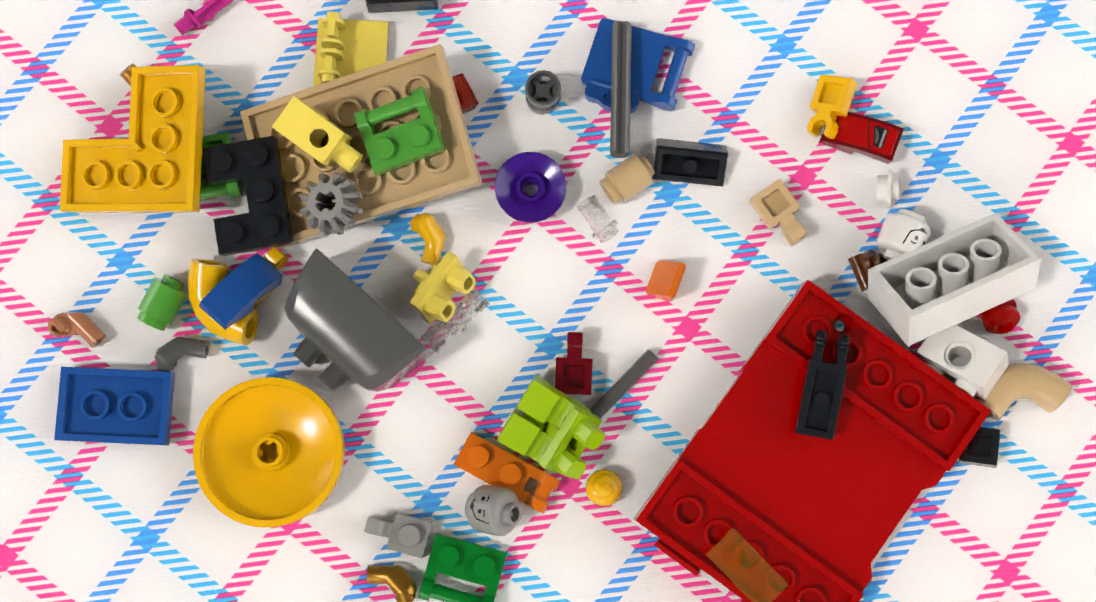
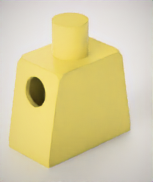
[272,96,363,173]

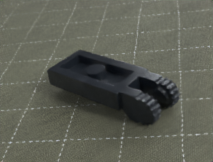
[794,330,850,440]

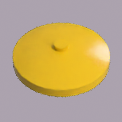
[193,377,345,528]

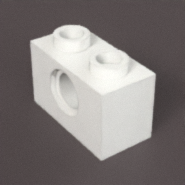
[917,325,1009,400]

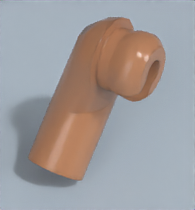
[48,312,106,348]

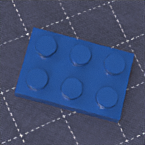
[54,367,175,446]

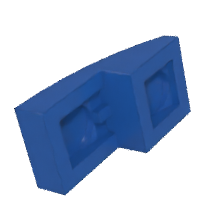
[199,253,283,330]

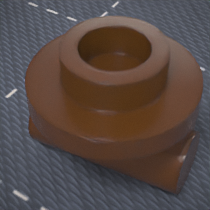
[848,249,887,292]

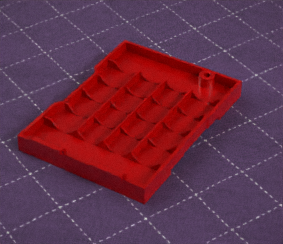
[633,280,991,602]

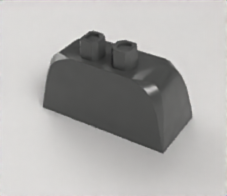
[285,248,432,392]

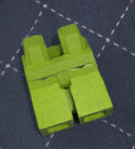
[497,374,606,480]

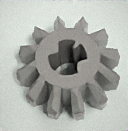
[299,172,363,235]

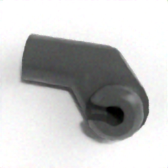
[154,336,210,372]

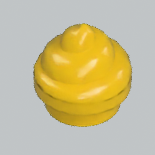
[586,469,623,506]

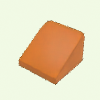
[646,260,686,302]

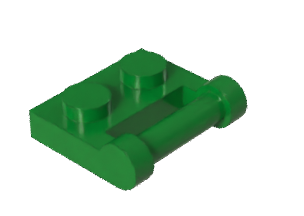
[418,533,507,602]

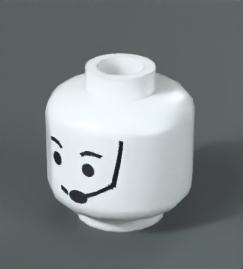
[876,209,931,261]

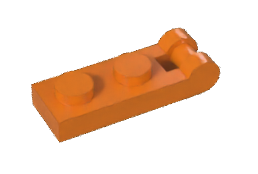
[454,432,561,514]

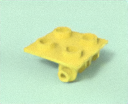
[313,11,389,86]

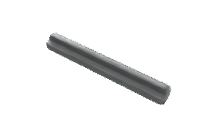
[610,21,632,158]

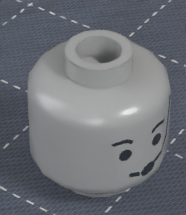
[465,485,522,536]

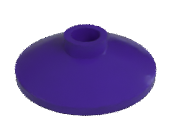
[495,152,566,223]

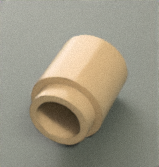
[599,154,655,205]

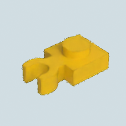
[807,75,857,139]

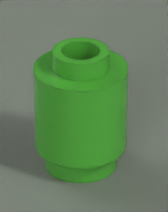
[137,274,188,331]

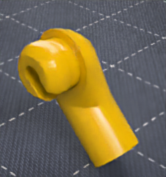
[410,213,445,265]

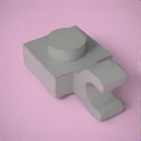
[364,512,433,558]

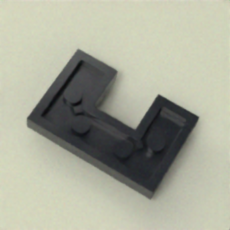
[203,135,294,256]

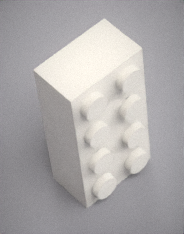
[868,213,1041,346]

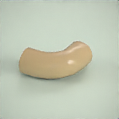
[973,363,1072,421]

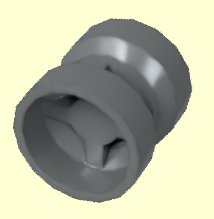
[525,70,561,115]

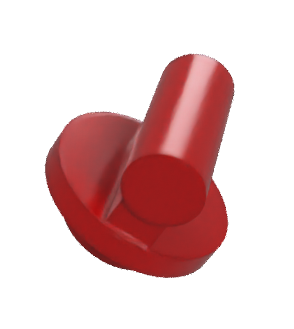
[977,299,1021,334]

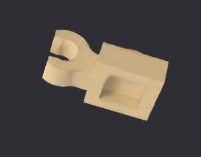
[749,179,807,246]

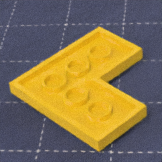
[60,65,205,213]

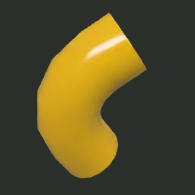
[188,259,259,345]

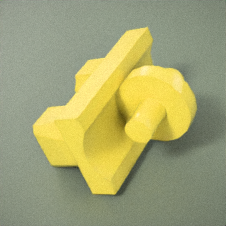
[409,251,476,324]

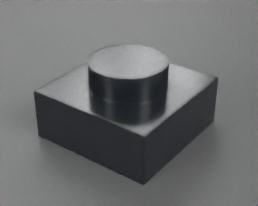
[958,427,1001,468]

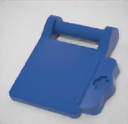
[581,18,695,114]

